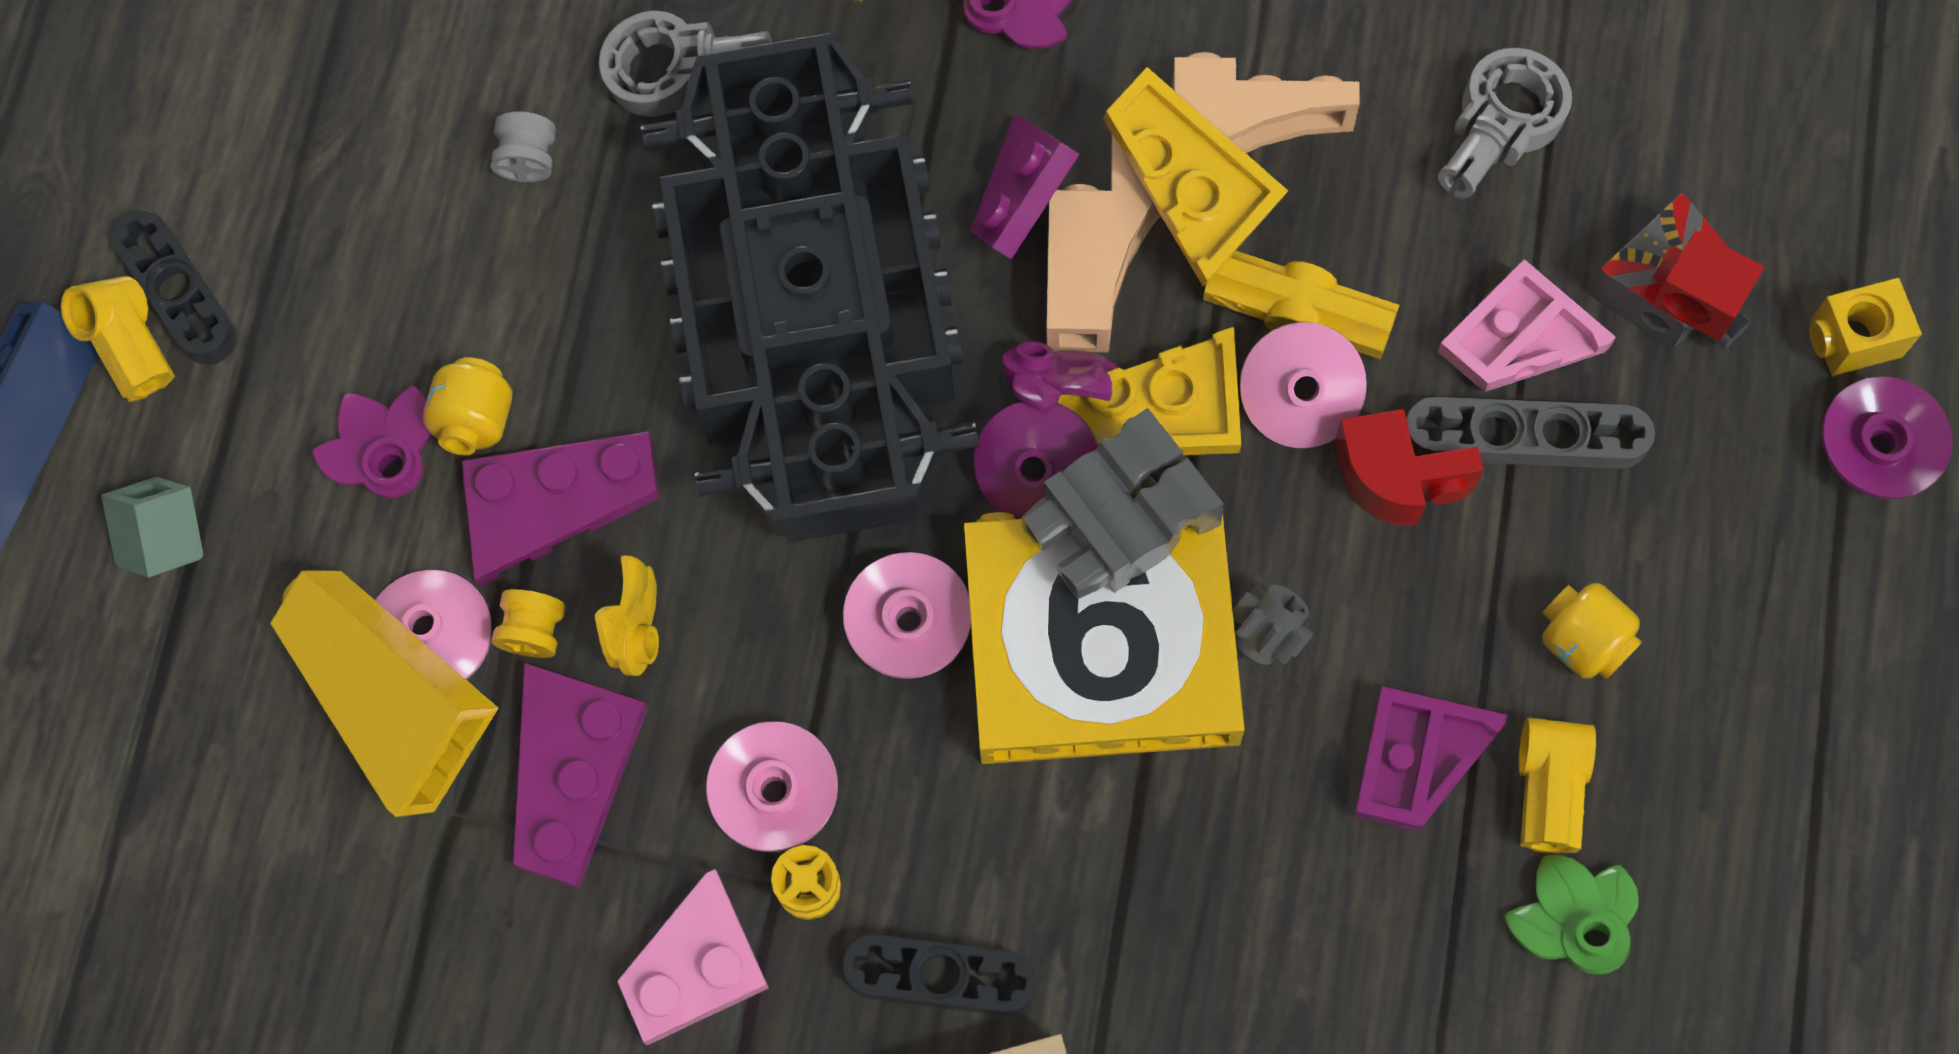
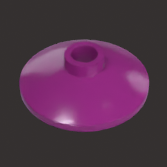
[1821,377,1953,499]
[974,401,1098,519]

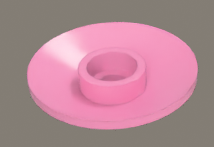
[1240,322,1367,448]
[843,552,971,679]
[375,570,493,680]
[706,722,838,852]

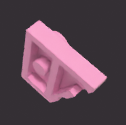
[1438,259,1616,392]
[618,869,769,1045]

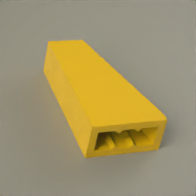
[270,571,498,817]

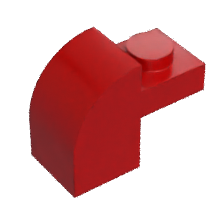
[1335,409,1484,525]

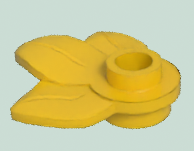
[595,555,659,676]

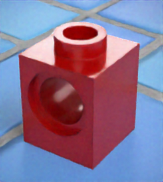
[1652,230,1764,342]

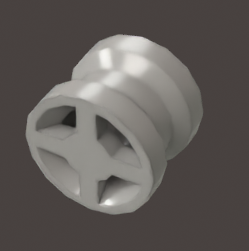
[490,112,556,182]

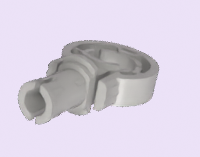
[599,11,772,117]
[1438,48,1572,198]

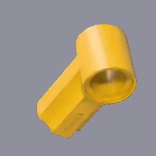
[61,276,175,402]
[1519,718,1596,854]

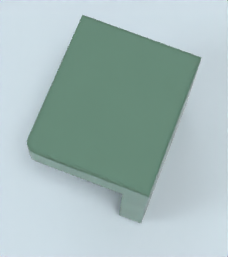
[101,477,203,578]

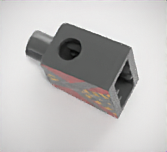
[1589,193,1751,349]

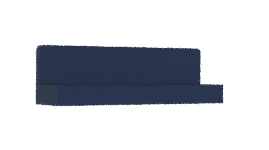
[0,301,98,553]

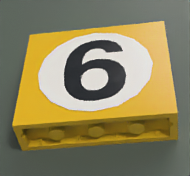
[964,512,1245,764]

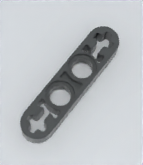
[1406,397,1655,469]

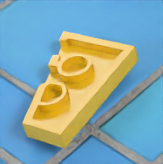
[1057,327,1241,455]

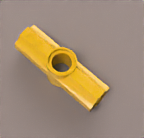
[1203,251,1399,359]

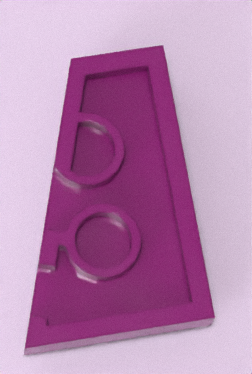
[462,432,660,587]
[513,663,648,890]

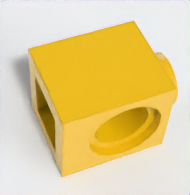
[1809,278,1922,376]

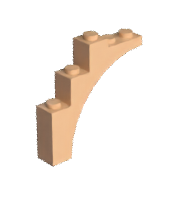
[1047,52,1360,353]

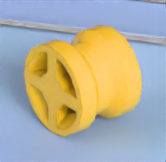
[491,589,566,658]
[771,845,841,920]

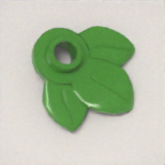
[1505,855,1639,975]

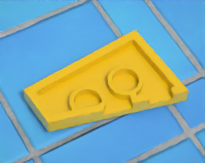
[1103,67,1288,286]

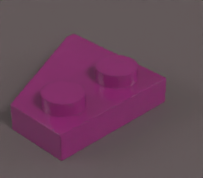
[970,114,1079,259]
[1354,686,1507,832]

